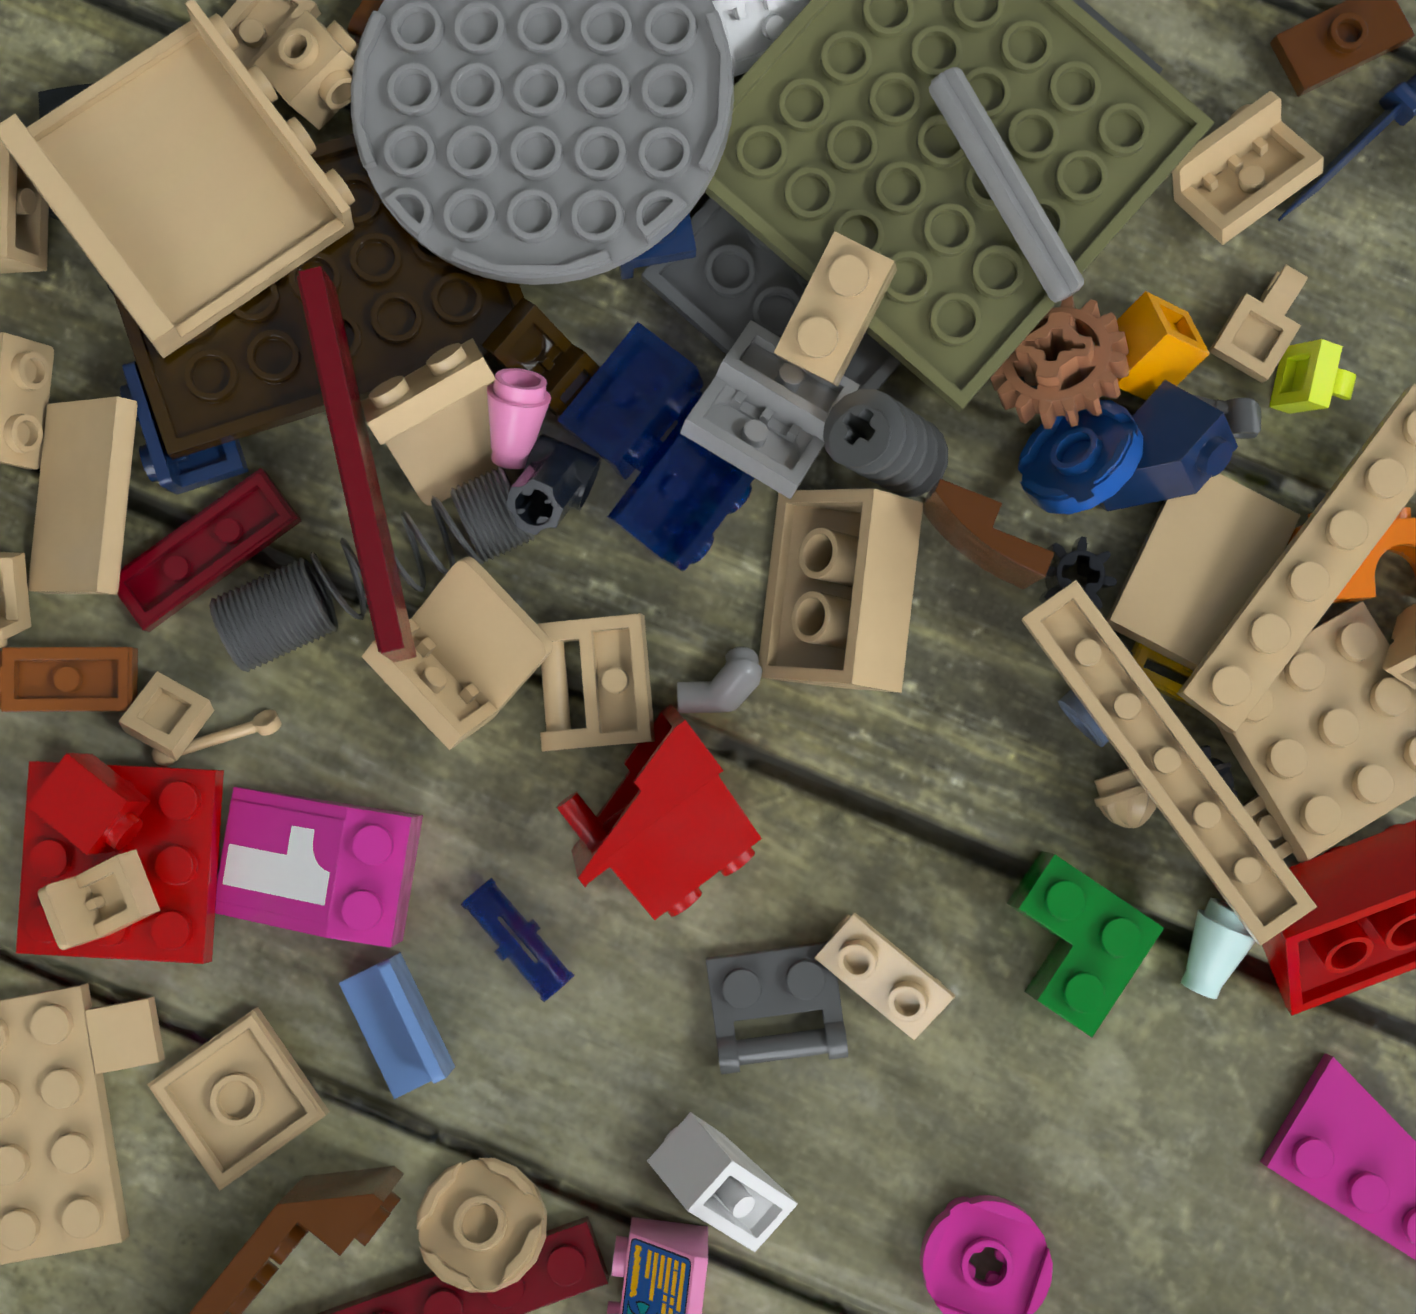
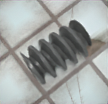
[823,389,948,497]

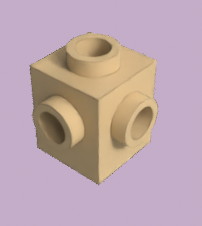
[253,9,359,130]

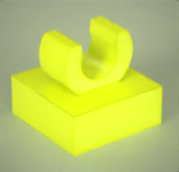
[1269,339,1356,414]

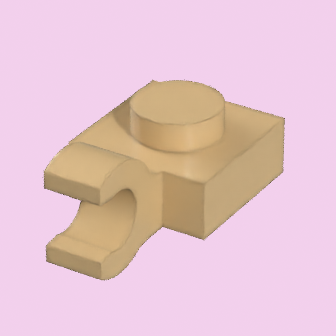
[1209,265,1308,383]

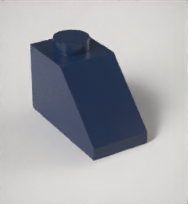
[1098,380,1238,512]

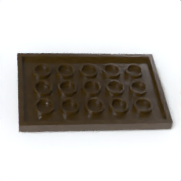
[112,134,524,460]

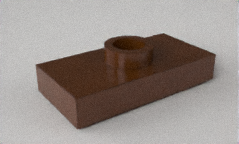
[1270,0,1415,97]

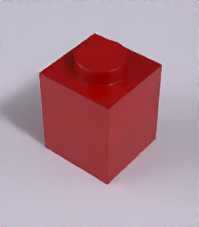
[26,753,151,855]

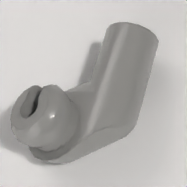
[677,646,762,713]

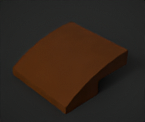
[923,479,1055,589]

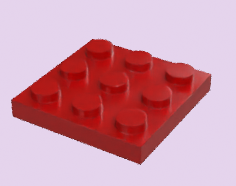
[16,761,224,964]

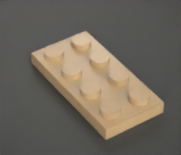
[0,983,130,1265]

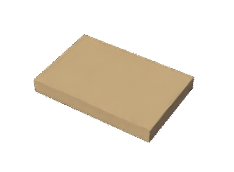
[28,396,138,595]
[1106,474,1300,671]

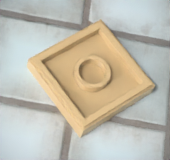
[147,1007,330,1191]

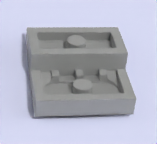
[680,320,860,499]

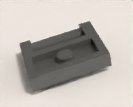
[706,941,848,1075]

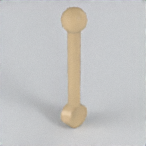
[151,709,282,767]

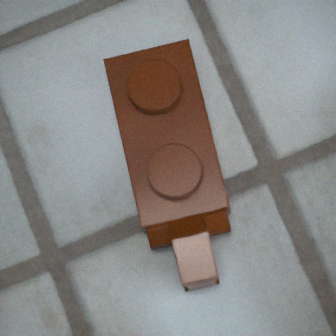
[0,647,138,712]

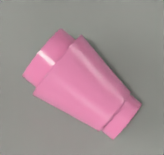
[487,368,551,469]

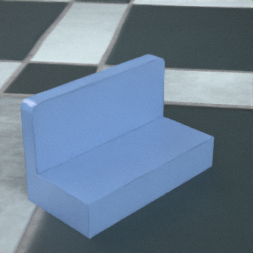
[339,952,455,1099]

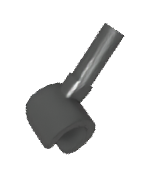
[1193,395,1261,439]

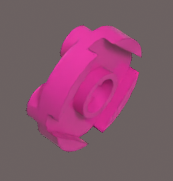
[920,1195,1053,1314]

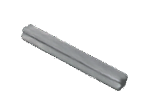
[929,67,1084,302]

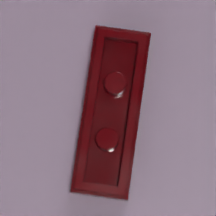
[117,468,302,632]

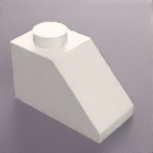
[647,1112,798,1252]

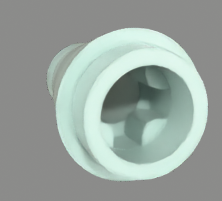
[1181,898,1256,999]

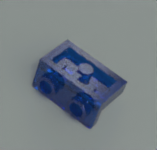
[558,322,704,480]

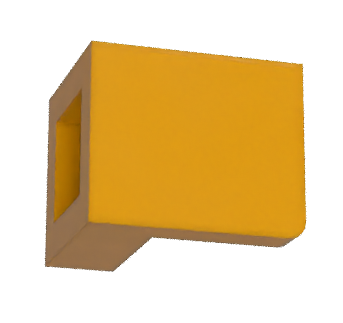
[1095,291,1210,400]

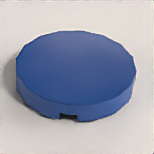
[1018,400,1144,515]

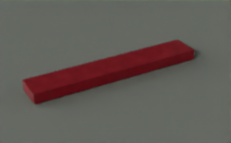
[297,266,417,662]

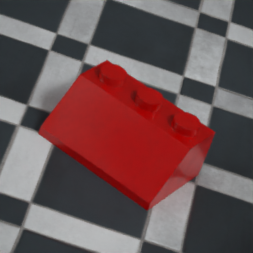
[1262,820,1416,1016]

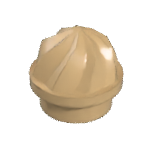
[1094,768,1156,828]

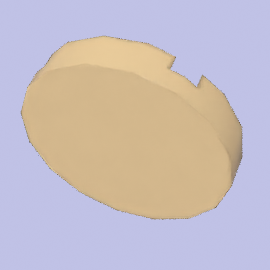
[416,1158,547,1293]

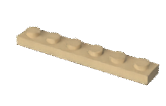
[1177,383,1416,733]
[1021,580,1317,945]

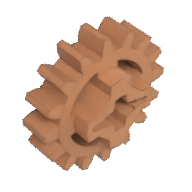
[990,296,1129,429]

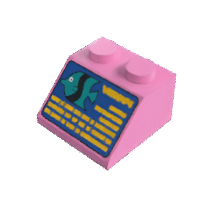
[607,1217,708,1314]

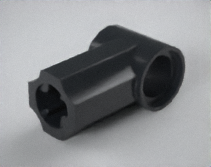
[505,434,601,535]

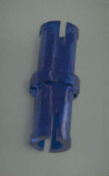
[461,878,575,1002]

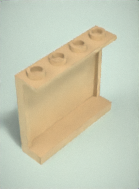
[0,0,355,358]

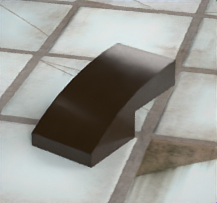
[481,297,621,436]

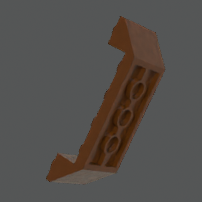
[189,1166,404,1314]

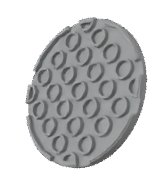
[351,0,734,285]

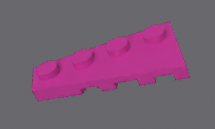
[1260,1053,1416,1260]

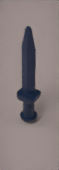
[1277,73,1416,221]

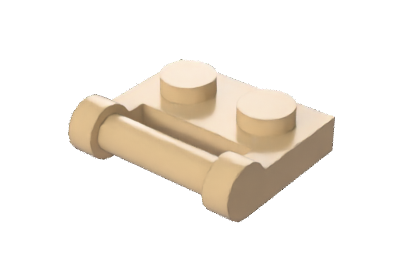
[537,613,655,752]

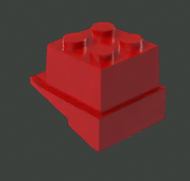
[556,704,762,921]

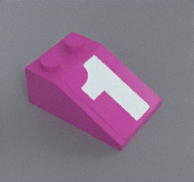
[215,787,423,948]

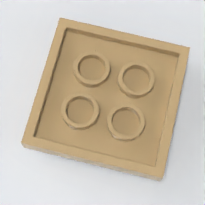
[1215,601,1416,862]

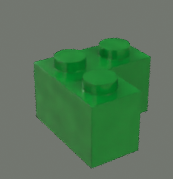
[1007,851,1164,1038]

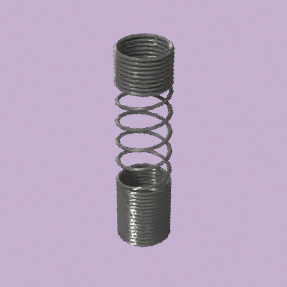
[209,466,535,672]

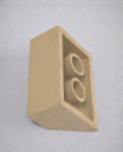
[759,489,923,693]

